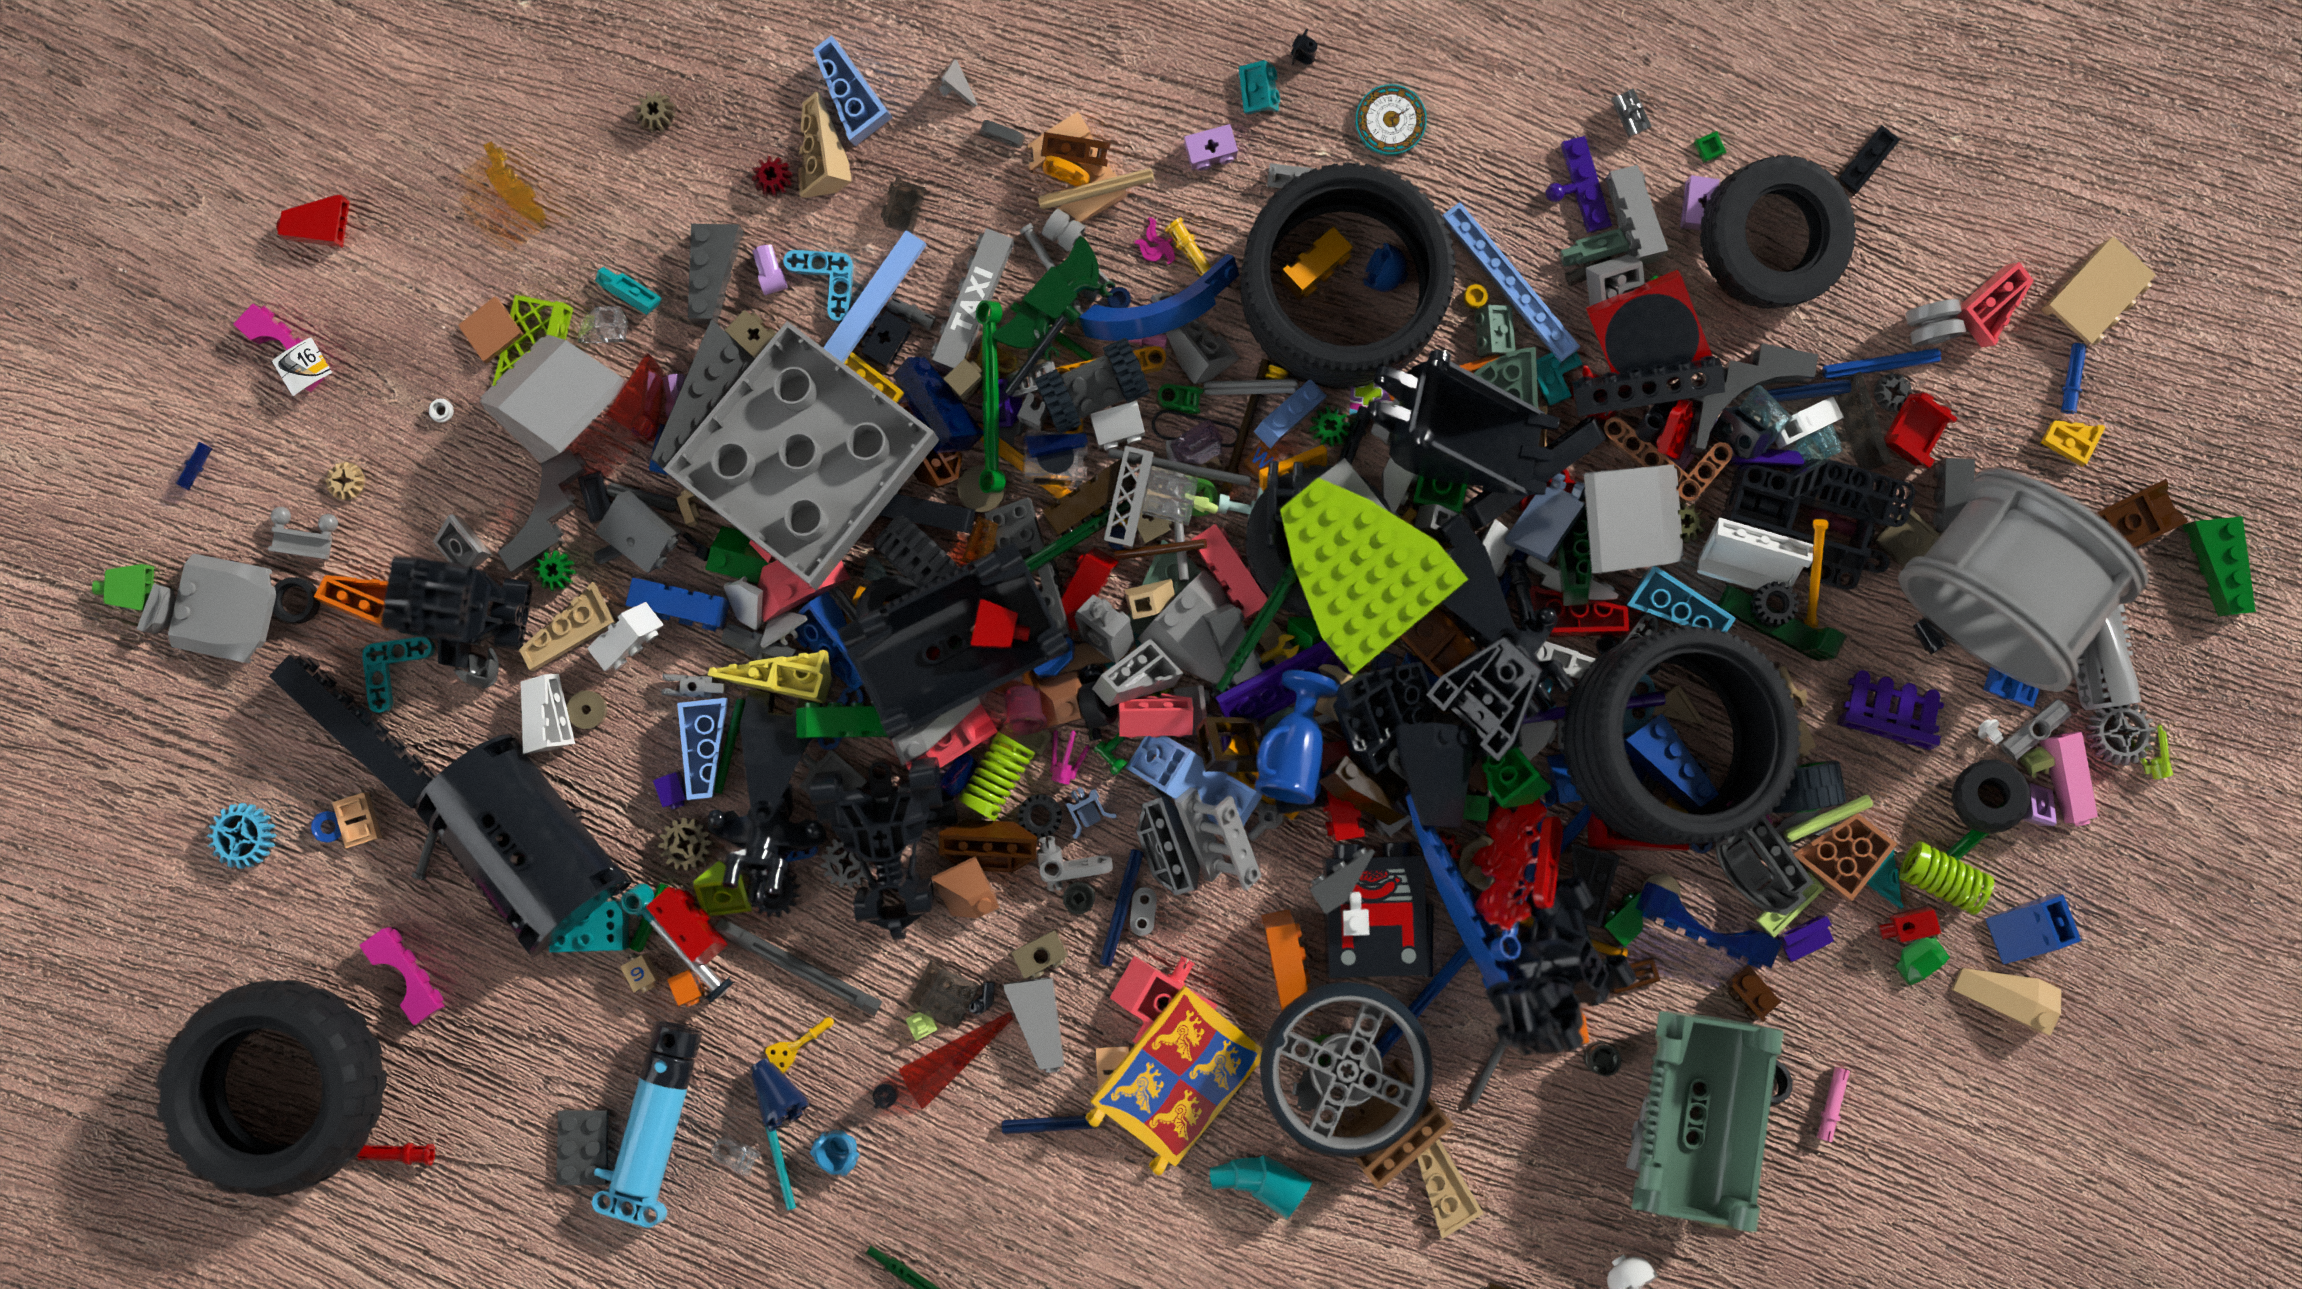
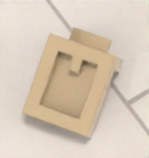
[676,489,700,527]

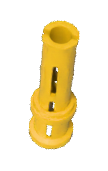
[1164,217,1211,276]

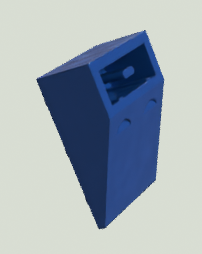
[1985,893,2082,965]

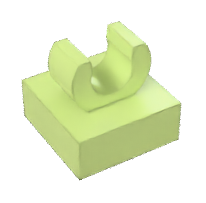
[2020,746,2055,778]
[905,1007,938,1041]

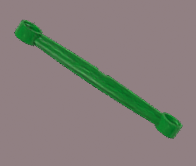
[976,300,1006,494]

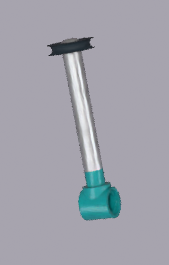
[620,883,734,1004]

